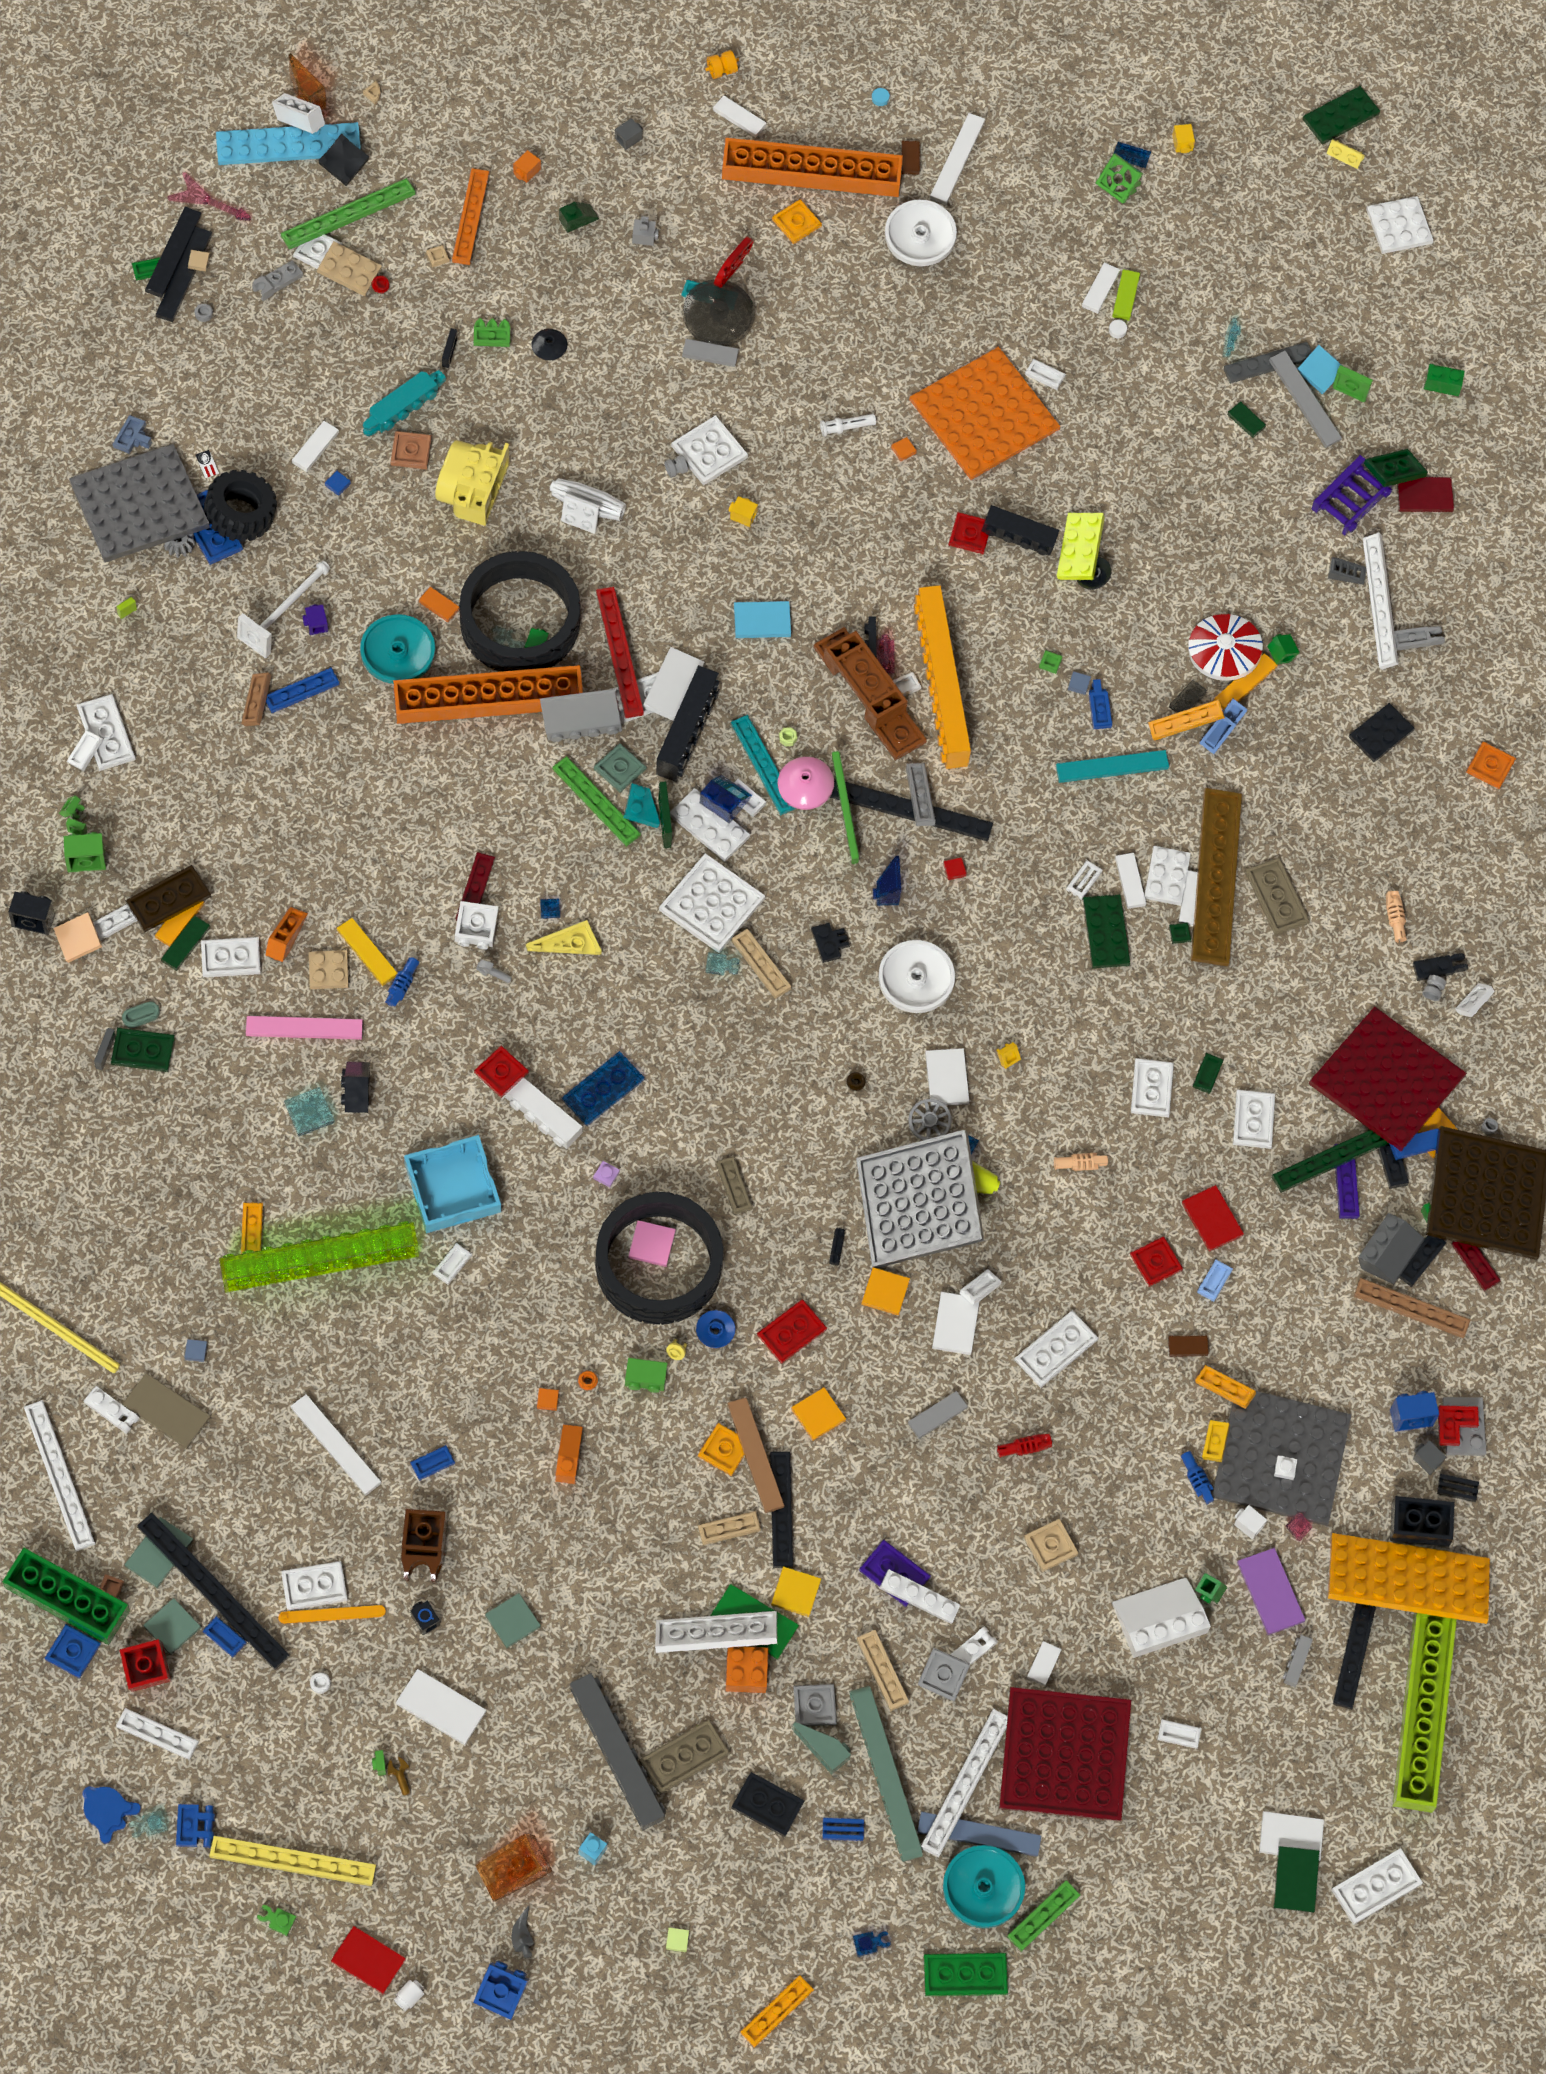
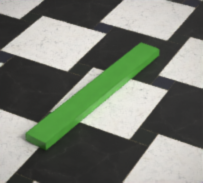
[281,178,416,250]

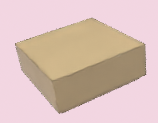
[426,245,449,268]
[188,250,209,271]

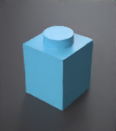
[578,1832,607,1865]

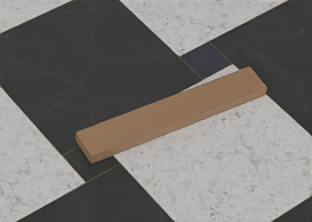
[1354,1278,1471,1338]
[727,1398,784,1513]

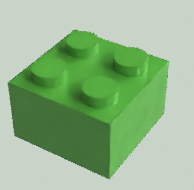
[63,832,106,872]

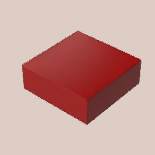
[943,857,966,880]

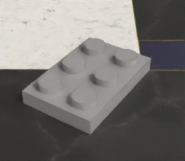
[1442,1397,1486,1456]

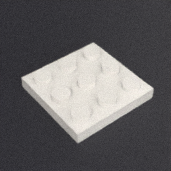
[1366,196,1433,254]
[671,415,748,486]

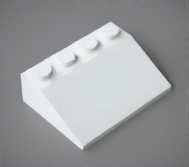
[1112,1578,1211,1658]

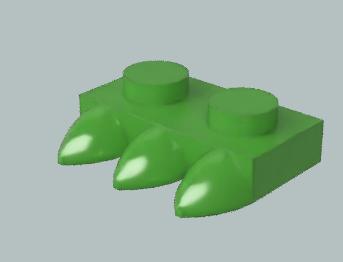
[473,318,510,347]

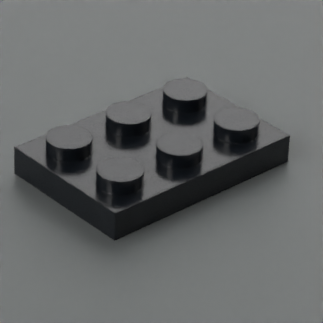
[1349,703,1415,762]
[731,1772,805,1837]

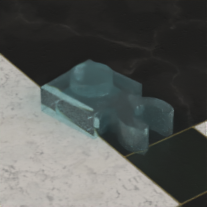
[705,953,740,975]
[129,1810,167,1838]

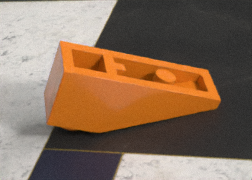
[265,907,308,962]
[555,1424,583,1484]

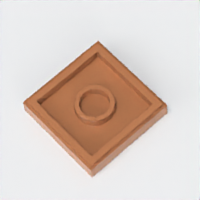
[390,431,432,469]

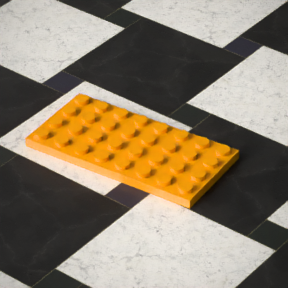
[1328,1533,1490,1624]

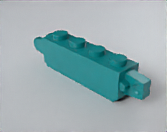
[363,370,446,436]

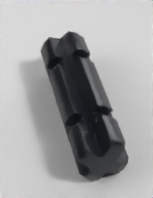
[829,1228,845,1266]

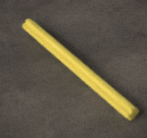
[0,1282,120,1373]

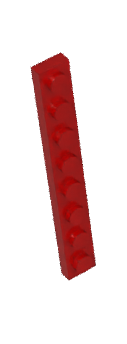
[596,587,644,719]

